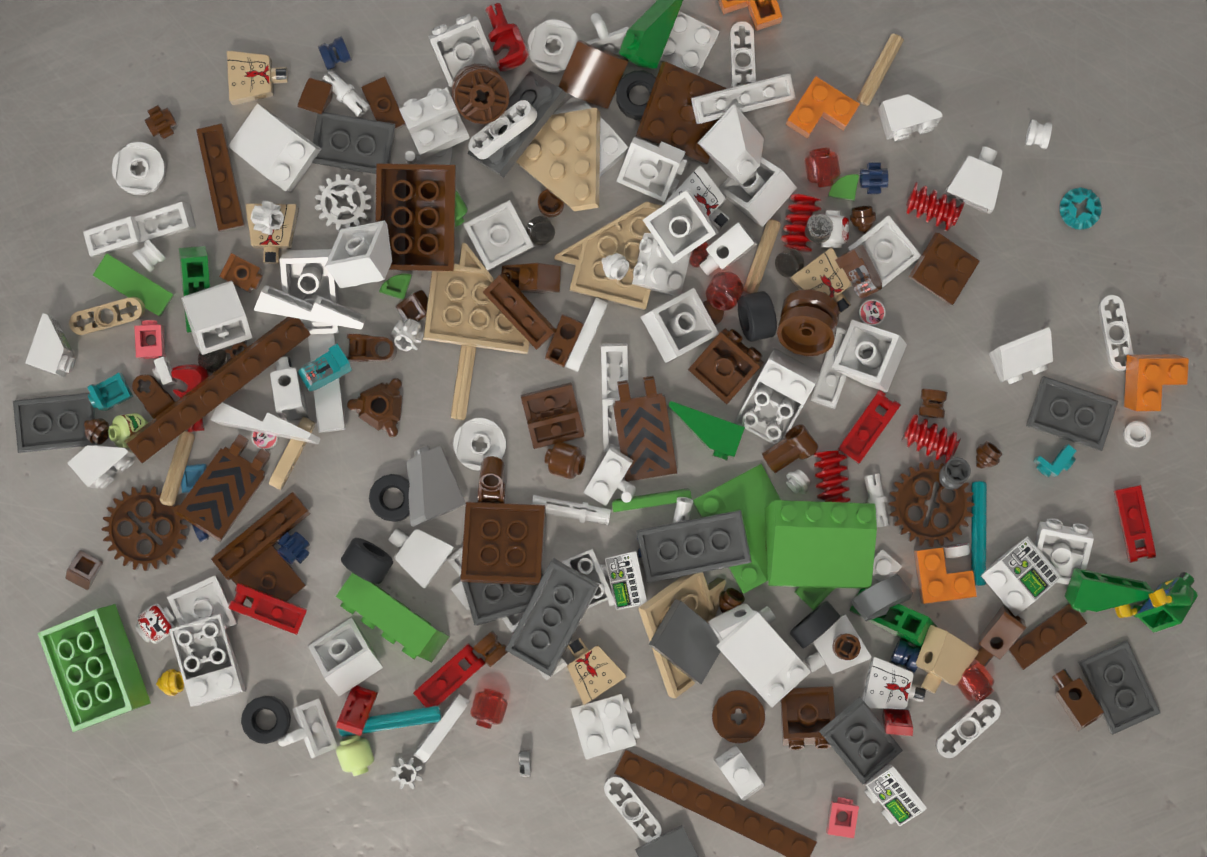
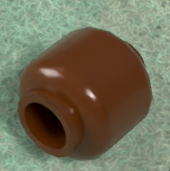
[545,442,586,479]

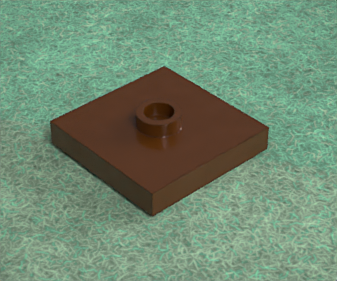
[232,545,306,603]

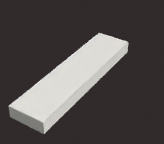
[691,73,796,124]

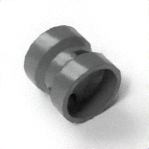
[939,457,971,490]

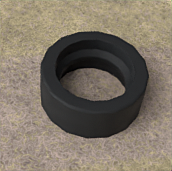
[790,601,840,649]

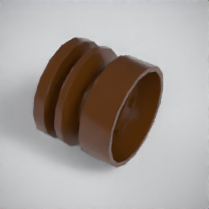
[451,63,509,124]

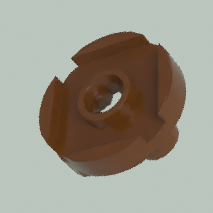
[712,690,765,744]

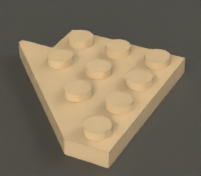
[516,108,600,211]
[554,202,662,310]
[423,243,529,354]
[638,572,726,699]

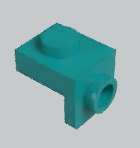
[87,373,133,411]
[1034,444,1077,477]

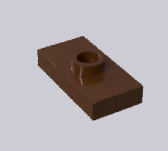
[361,76,406,130]

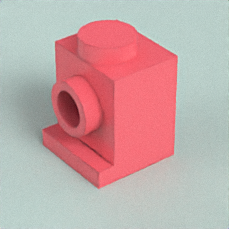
[134,320,166,359]
[826,797,859,838]

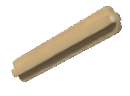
[857,33,904,106]
[743,219,781,294]
[450,345,476,420]
[160,431,195,506]

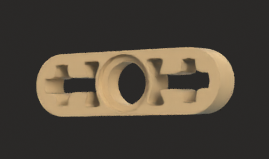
[69,297,145,335]
[269,417,316,490]

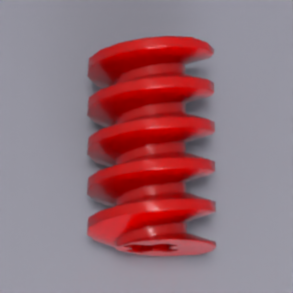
[906,182,965,231]
[781,194,822,252]
[901,414,961,464]
[813,450,851,503]

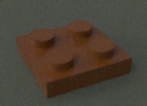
[908,232,980,305]

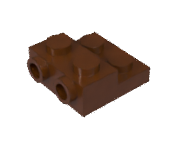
[688,328,764,405]
[780,686,835,750]

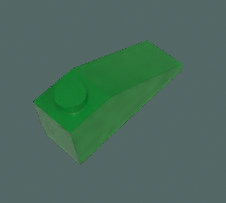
[619,0,683,69]
[179,246,210,333]
[668,401,745,461]
[1065,568,1154,612]
[849,589,937,648]

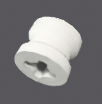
[1025,119,1052,149]
[133,239,166,272]

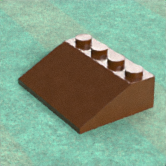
[375,163,456,271]

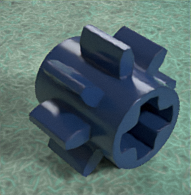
[860,162,888,194]
[277,532,310,564]

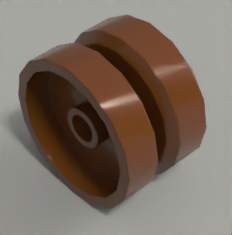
[777,289,840,356]

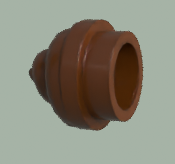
[850,206,876,234]
[84,418,109,445]
[976,441,1002,469]
[719,588,745,613]

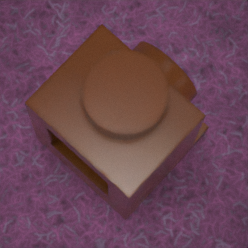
[219,253,263,293]

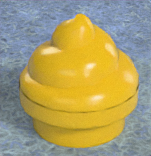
[156,669,184,696]

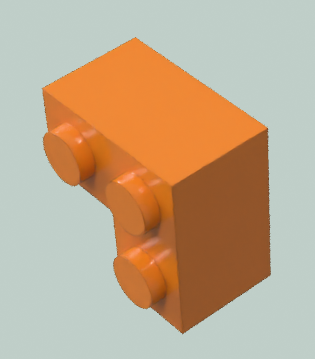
[718,0,782,31]
[786,76,860,139]
[1124,354,1189,411]
[914,548,977,604]

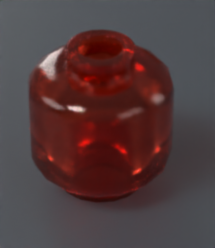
[804,147,841,188]
[705,272,744,311]
[956,663,995,703]
[470,688,508,729]

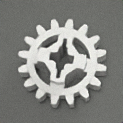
[315,174,372,232]

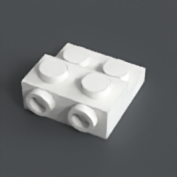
[428,14,498,87]
[399,88,470,160]
[616,137,687,202]
[632,233,691,297]
[1035,519,1094,584]
[571,693,640,759]

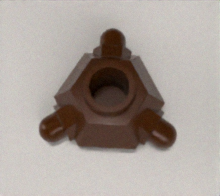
[347,378,402,438]

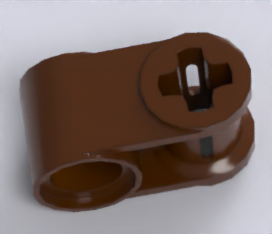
[346,334,397,362]
[132,374,175,419]
[478,456,505,504]

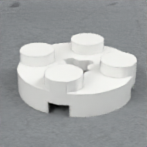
[527,19,579,73]
[112,142,166,195]
[453,418,506,471]

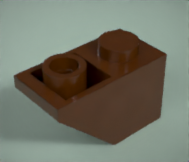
[501,263,561,294]

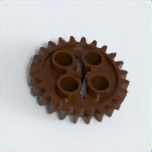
[888,461,974,547]
[102,485,189,571]

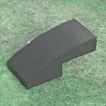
[851,574,913,621]

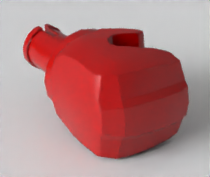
[485,3,529,72]
[171,364,209,432]

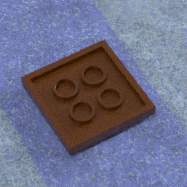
[636,62,728,165]
[461,502,546,585]

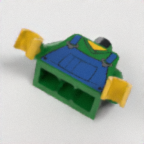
[1115,572,1198,633]

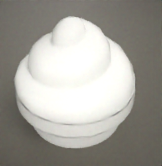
[602,253,629,280]

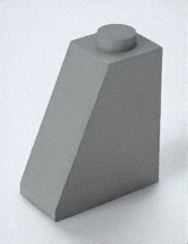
[407,446,466,527]

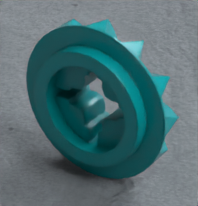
[1060,187,1102,230]

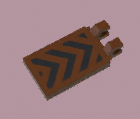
[613,376,677,482]
[176,434,271,542]

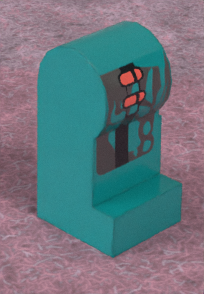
[298,343,352,391]

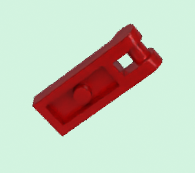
[837,390,901,465]
[1113,485,1156,563]
[228,583,307,635]
[413,643,486,708]

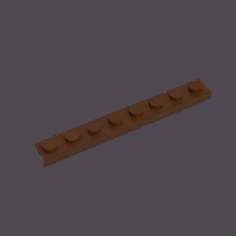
[124,317,311,463]
[614,749,817,857]

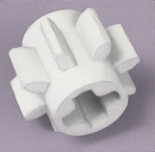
[251,200,284,235]
[390,319,424,351]
[391,757,423,789]

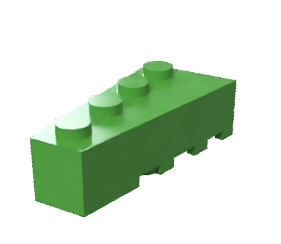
[336,573,450,663]

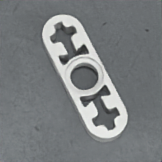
[730,22,756,87]
[469,100,537,159]
[1098,295,1134,371]
[566,297,608,372]
[413,693,470,763]
[936,699,1001,758]
[604,776,661,842]

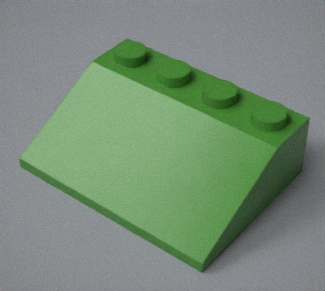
[693,464,781,594]
[764,500,877,589]
[38,604,151,732]

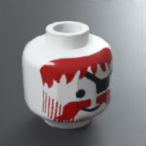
[815,210,849,248]
[135,604,176,644]

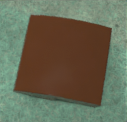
[558,40,629,109]
[520,383,585,449]

